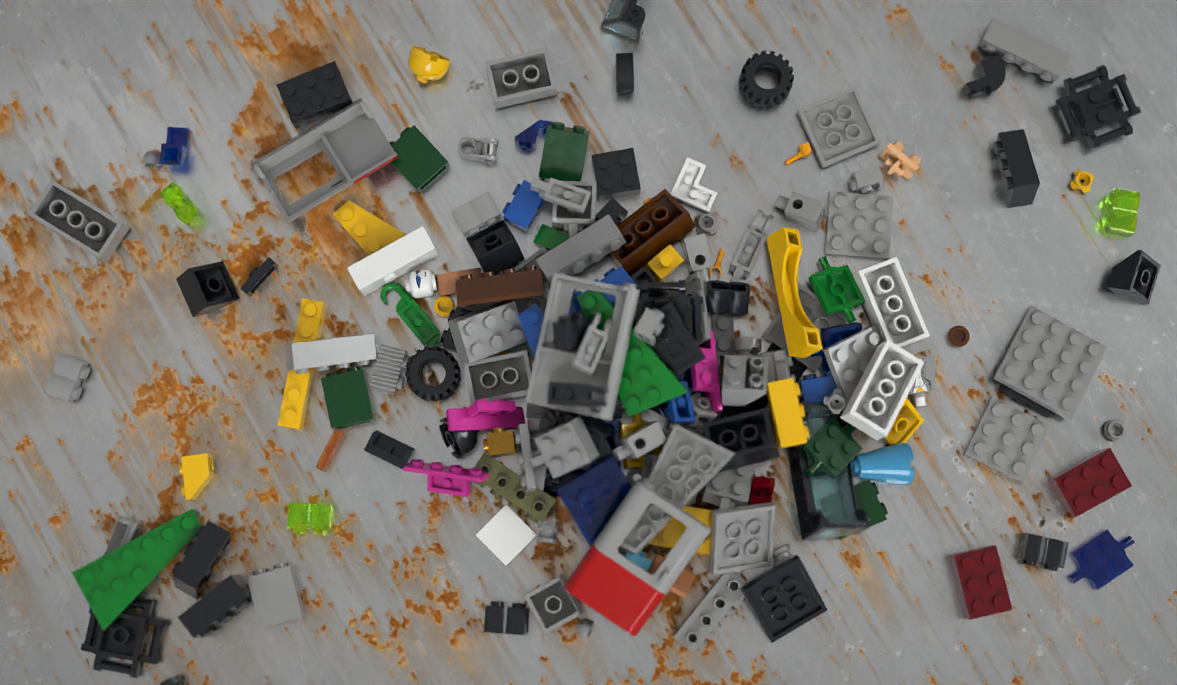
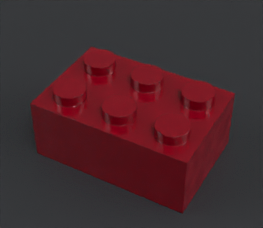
[1047,448,1132,518]
[948,545,1013,620]

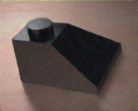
[1107,250,1161,305]

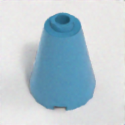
[851,442,915,486]

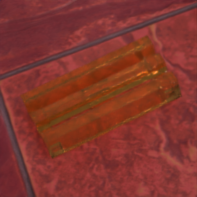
[316,429,345,472]

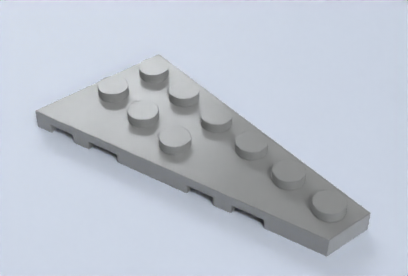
[620,424,735,554]

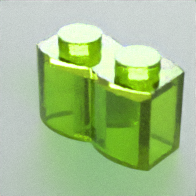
[160,183,204,229]
[1102,188,1140,237]
[287,502,335,535]

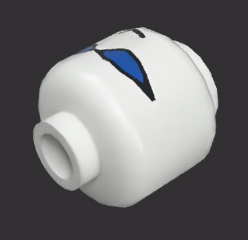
[405,269,437,298]

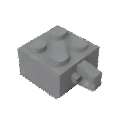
[552,181,597,238]
[530,416,599,478]
[702,464,755,510]
[524,574,583,635]

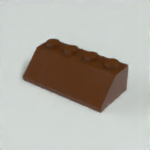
[608,189,695,277]
[455,266,545,306]

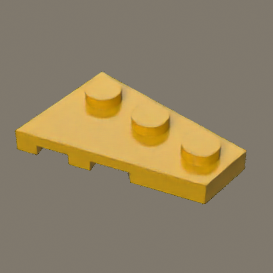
[333,201,406,256]

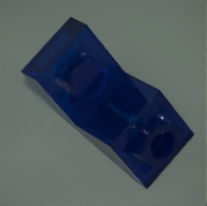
[515,120,552,151]

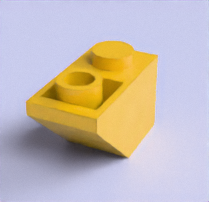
[179,453,214,501]

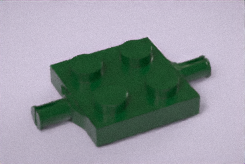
[802,417,863,479]

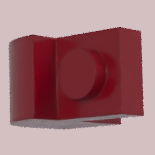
[747,476,775,506]

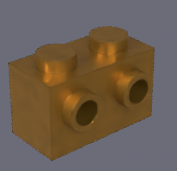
[483,427,518,458]

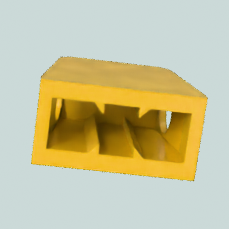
[645,244,686,282]

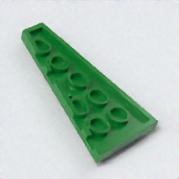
[576,290,689,417]
[72,509,202,631]

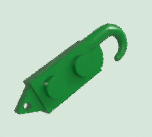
[380,282,441,348]

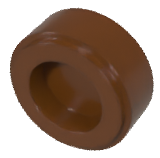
[947,326,970,348]

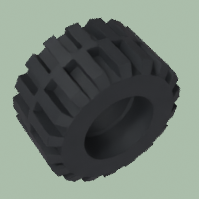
[739,51,794,109]
[405,346,461,402]

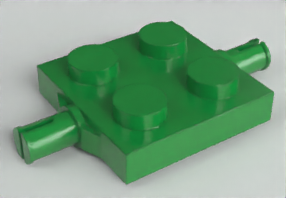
[808,256,865,323]

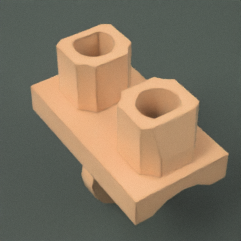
[879,141,921,180]

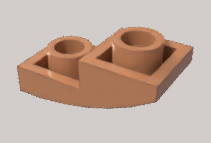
[435,267,481,296]

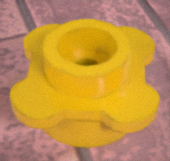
[1070,169,1094,193]

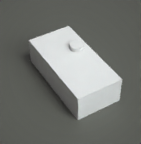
[347,226,439,296]
[853,257,930,348]
[840,340,924,440]

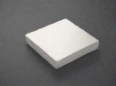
[476,505,537,566]

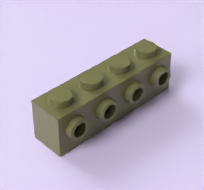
[473,453,557,523]

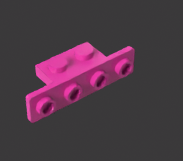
[691,330,723,414]
[446,398,525,431]
[403,459,489,497]

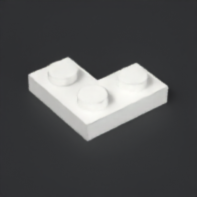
[671,157,717,213]

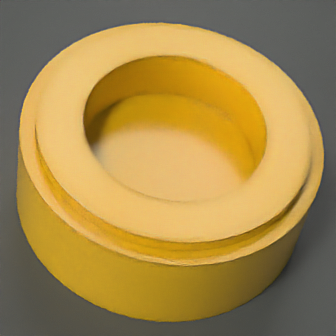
[434,296,455,318]

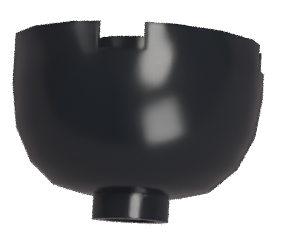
[439,417,479,458]

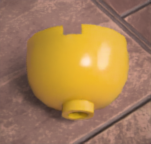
[408,45,451,83]

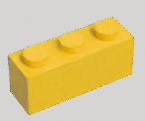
[767,378,809,449]

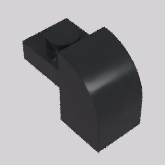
[962,54,1006,97]

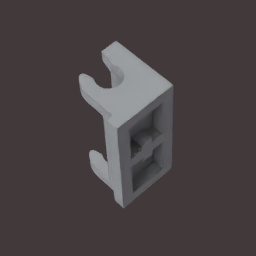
[103,516,143,556]

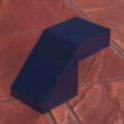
[160,127,190,166]

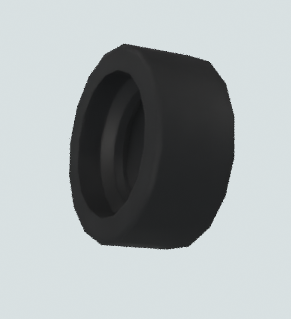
[616,53,634,93]

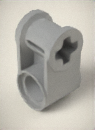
[458,137,499,163]

